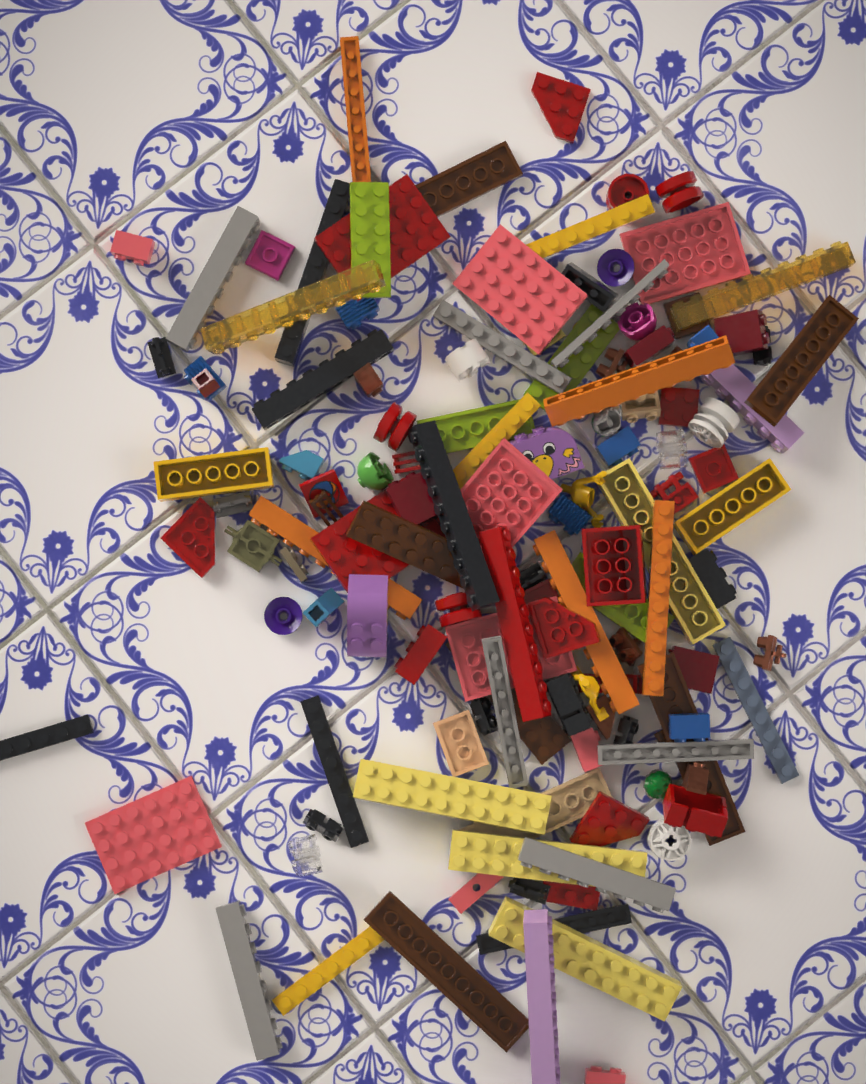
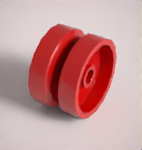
[655,171,704,214]
[606,173,649,210]
[373,402,417,452]
[435,592,482,627]

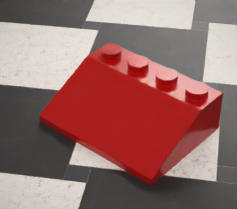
[581,525,647,607]

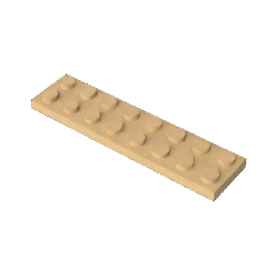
[458,767,613,839]

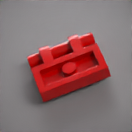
[650,471,698,514]

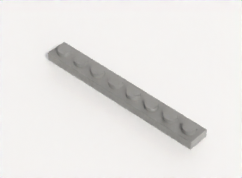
[550,259,670,368]
[433,300,572,394]
[481,635,528,788]
[597,739,754,765]

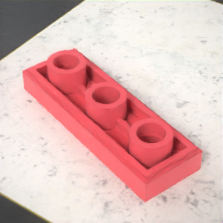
[448,873,504,914]

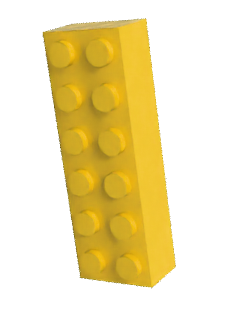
[153,447,274,502]
[673,458,792,556]

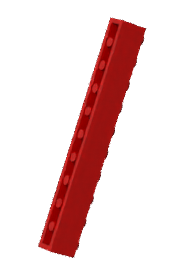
[478,526,552,722]

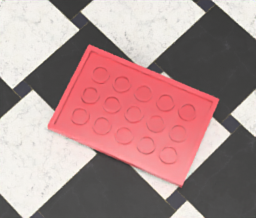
[619,202,751,305]
[452,224,588,355]
[436,438,563,555]
[445,596,577,702]
[85,776,222,894]

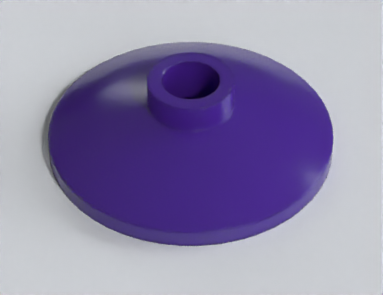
[597,249,635,287]
[264,597,303,635]

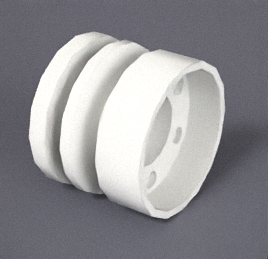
[688,398,740,448]
[647,819,691,861]

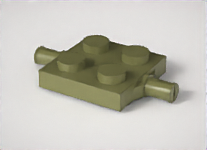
[224,520,283,573]

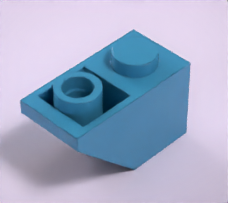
[279,450,325,481]
[303,588,345,628]

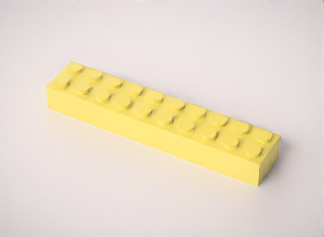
[597,458,726,645]
[353,759,552,836]
[448,829,647,887]
[488,896,682,1022]

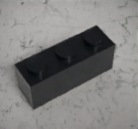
[561,262,618,312]
[688,548,737,609]

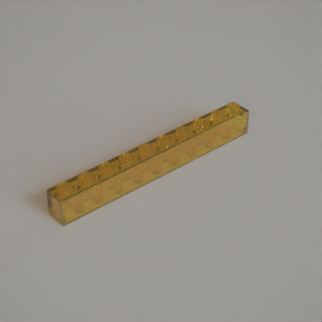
[669,241,856,332]
[200,260,386,354]

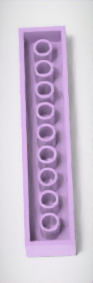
[523,909,560,1084]

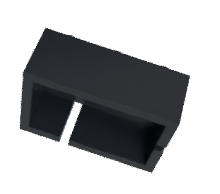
[546,674,592,737]

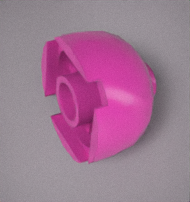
[617,302,657,341]

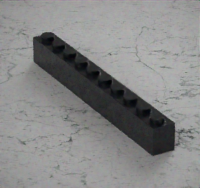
[274,179,350,367]
[408,420,500,611]

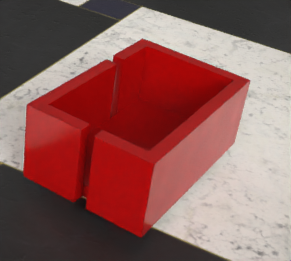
[394,624,447,685]
[662,783,728,838]

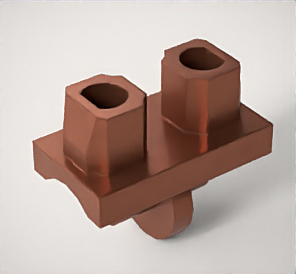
[595,347,628,378]
[609,627,643,666]
[753,635,787,671]

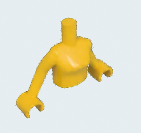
[560,470,607,528]
[570,665,609,722]

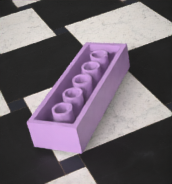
[701,364,805,454]

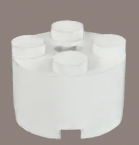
[445,339,491,382]

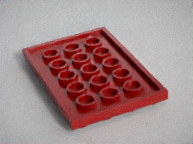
[314,174,451,302]
[310,477,445,593]

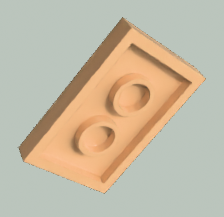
[433,710,489,777]

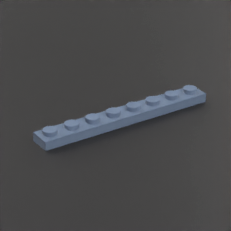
[712,637,799,784]

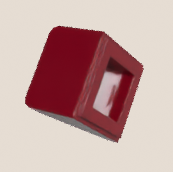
[191,368,220,398]

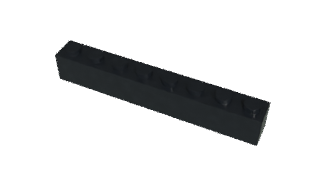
[252,329,394,430]

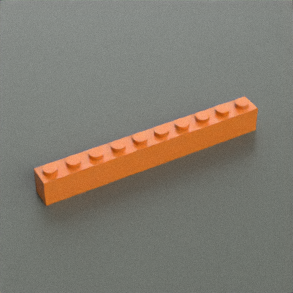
[543,335,735,427]
[248,496,423,620]
[642,500,675,697]
[532,530,640,715]

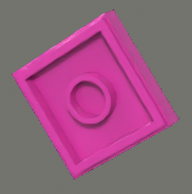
[245,230,296,281]

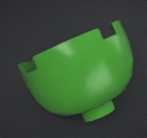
[357,452,394,491]

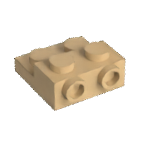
[620,391,661,423]

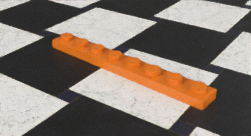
[340,36,371,182]

